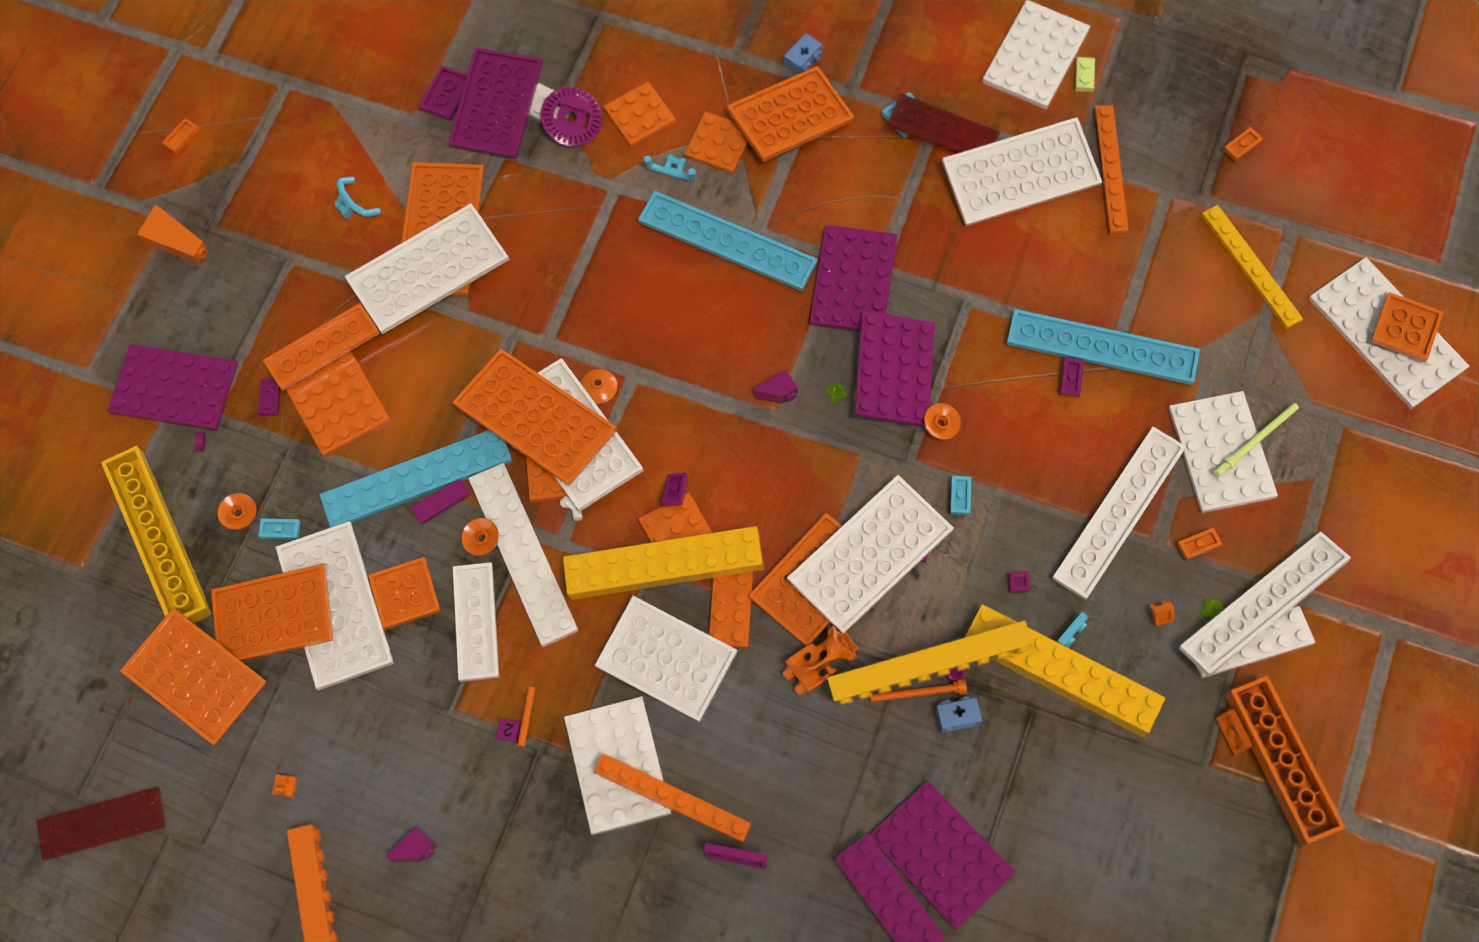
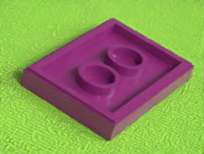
[419,65,468,121]
[704,843,768,869]

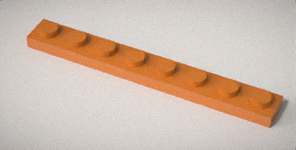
[1094,105,1129,235]
[593,753,751,843]

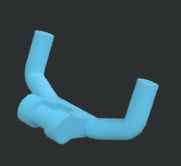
[644,154,696,181]
[334,176,381,219]

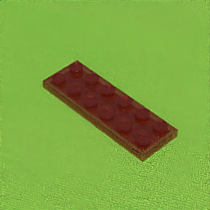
[887,93,1000,154]
[37,787,166,861]

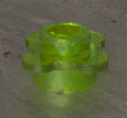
[825,383,847,404]
[1202,598,1224,618]

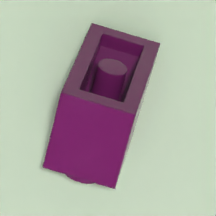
[754,370,798,404]
[386,826,436,862]

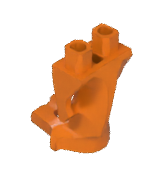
[782,626,859,695]

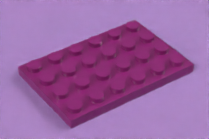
[448,47,543,159]
[810,225,898,332]
[854,310,935,427]
[107,344,238,431]
[870,781,1016,931]

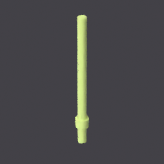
[1214,403,1299,477]

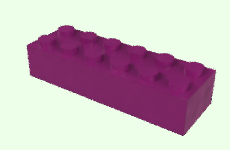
[834,834,946,942]

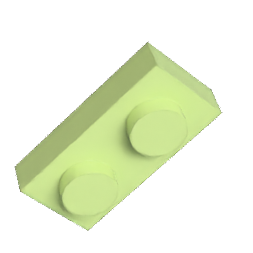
[1075,57,1095,92]

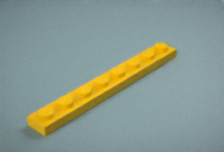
[1201,205,1303,330]

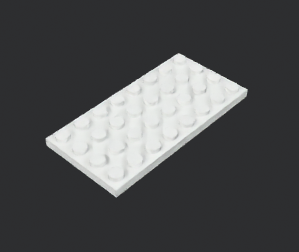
[942,117,1102,226]
[345,204,509,334]
[1308,257,1469,410]
[538,358,644,512]
[787,475,954,634]
[276,521,394,691]

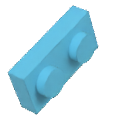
[950,476,971,516]
[258,518,301,540]
[1057,612,1088,648]

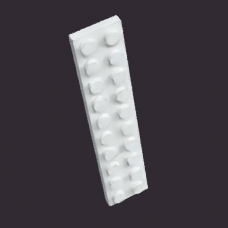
[1052,427,1186,601]
[469,463,578,647]
[1179,531,1351,677]

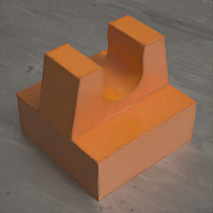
[1150,600,1175,627]
[272,774,298,798]

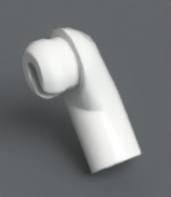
[560,496,583,521]

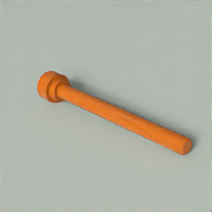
[870,678,967,702]

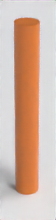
[517,687,536,747]

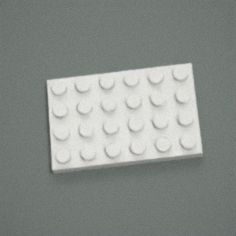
[982,0,1090,110]
[1168,391,1278,513]
[595,596,738,722]
[564,697,671,835]

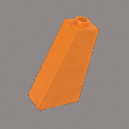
[137,205,208,265]

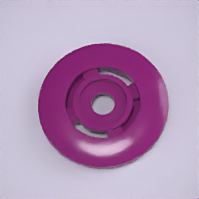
[540,87,602,147]

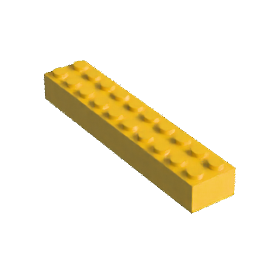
[101,446,213,623]
[563,526,764,600]
[965,604,1165,738]
[828,620,1032,705]

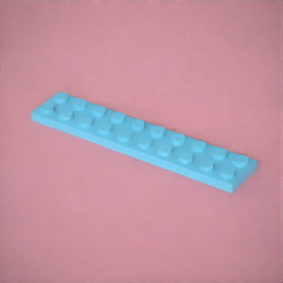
[638,191,818,292]
[1007,309,1200,385]
[319,430,513,528]

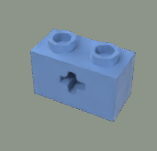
[784,33,823,75]
[935,696,982,733]

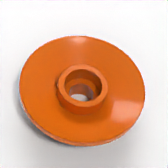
[581,369,618,404]
[924,403,961,440]
[218,493,257,530]
[462,518,499,556]

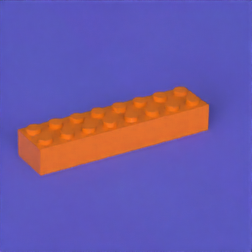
[1225,676,1345,848]

